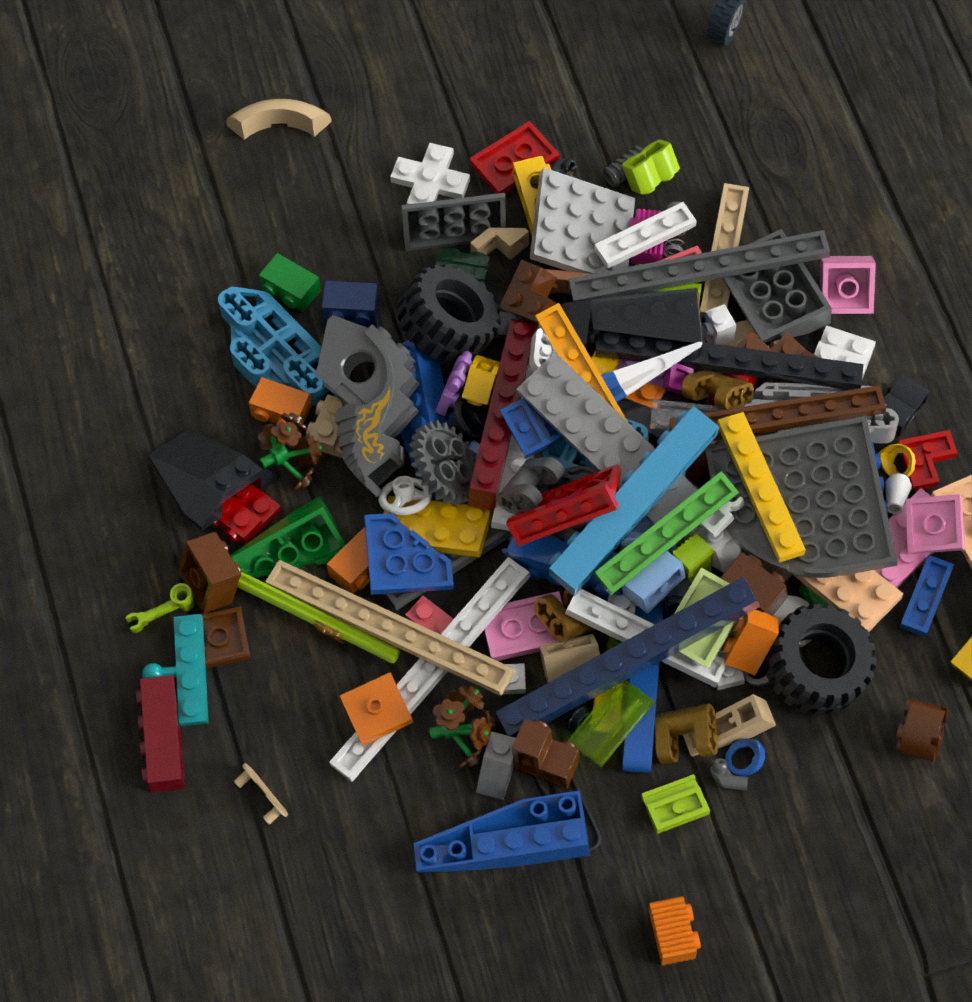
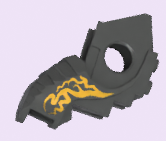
[314,315,420,497]

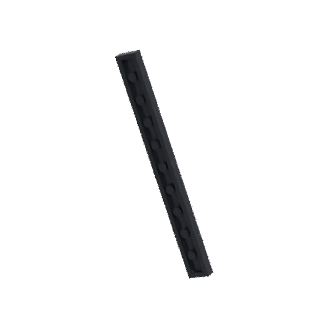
[596,330,864,390]

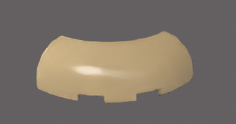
[227,99,332,140]

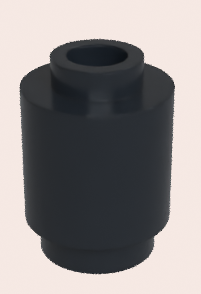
[663,578,692,616]

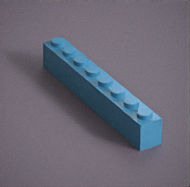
[549,406,719,596]

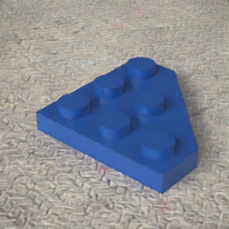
[364,513,454,595]

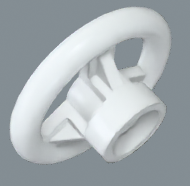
[379,476,432,515]

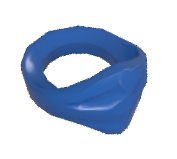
[725,739,765,777]

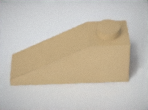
[683,694,776,756]

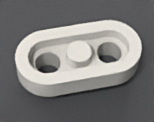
[529,328,555,372]

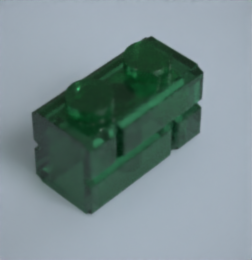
[436,248,490,286]

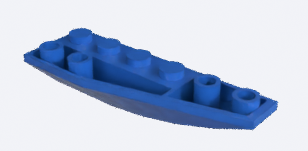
[400,340,448,480]
[414,790,590,872]

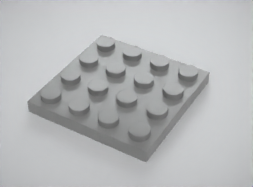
[530,168,635,274]

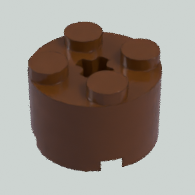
[896,699,948,763]

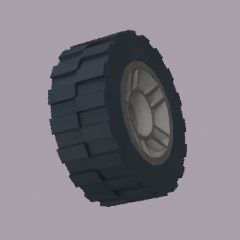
[707,0,747,46]

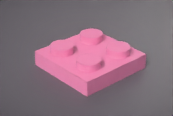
[905,494,965,554]

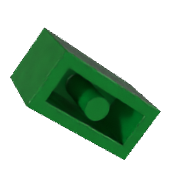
[259,253,321,312]

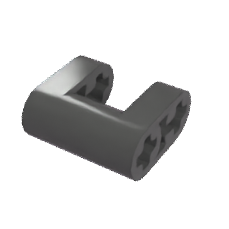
[496,457,564,513]

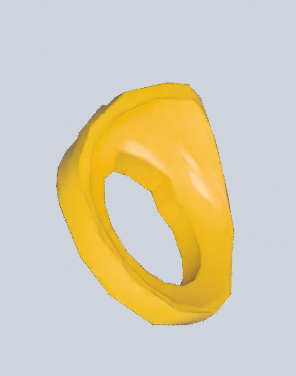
[879,443,916,477]

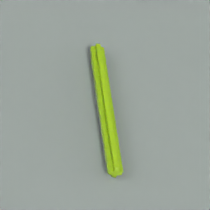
[237,572,400,663]

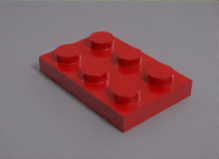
[469,121,560,194]

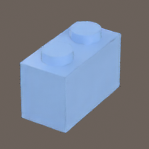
[622,551,686,614]

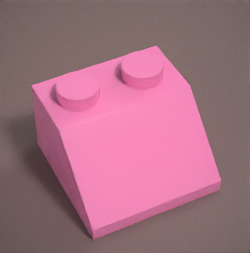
[819,256,876,314]

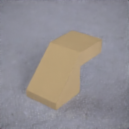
[470,228,529,262]

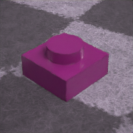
[663,363,694,395]

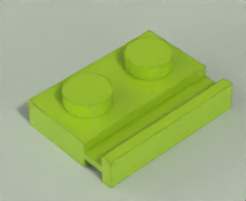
[641,774,710,834]

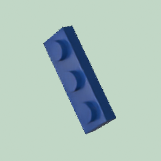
[900,555,954,638]

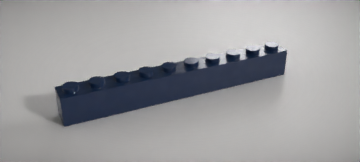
[496,576,761,738]

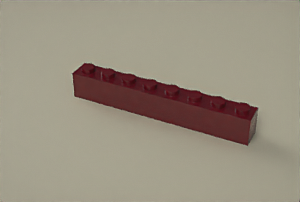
[468,319,536,511]

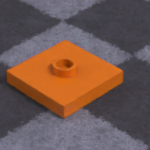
[340,672,413,746]

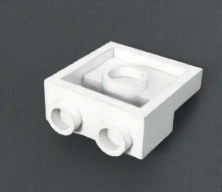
[814,326,876,379]

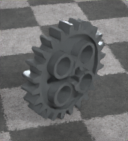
[409,421,476,506]

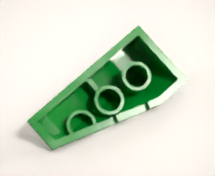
[230,497,346,578]

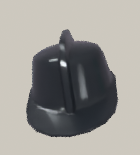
[446,399,489,441]

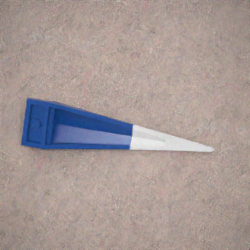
[500,342,702,459]

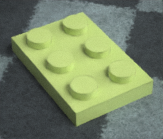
[674,567,736,668]

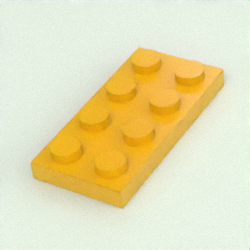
[383,496,493,558]

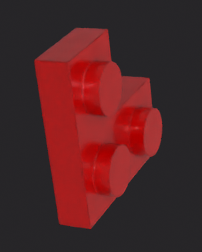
[898,430,957,491]

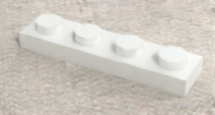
[594,202,696,269]

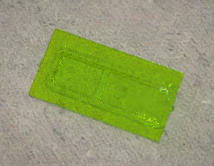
[568,681,655,767]

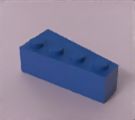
[507,535,623,596]

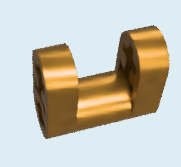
[681,370,754,410]
[534,589,597,642]
[655,703,718,765]

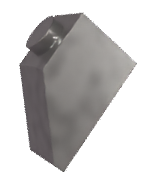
[476,732,516,802]

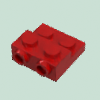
[212,483,282,546]

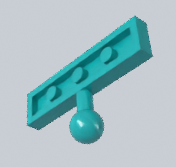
[142,614,209,726]

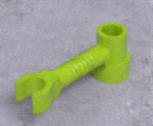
[125,583,195,633]

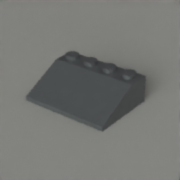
[401,193,506,251]
[722,229,832,343]

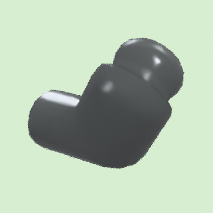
[710,758,748,791]

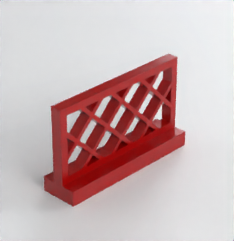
[506,464,622,546]

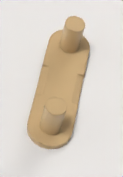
[234,763,288,824]

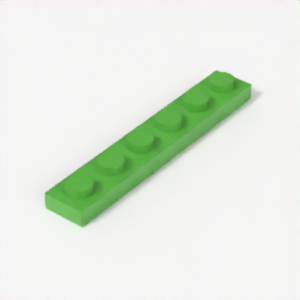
[594,471,739,595]

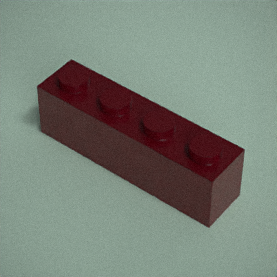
[136,675,185,793]

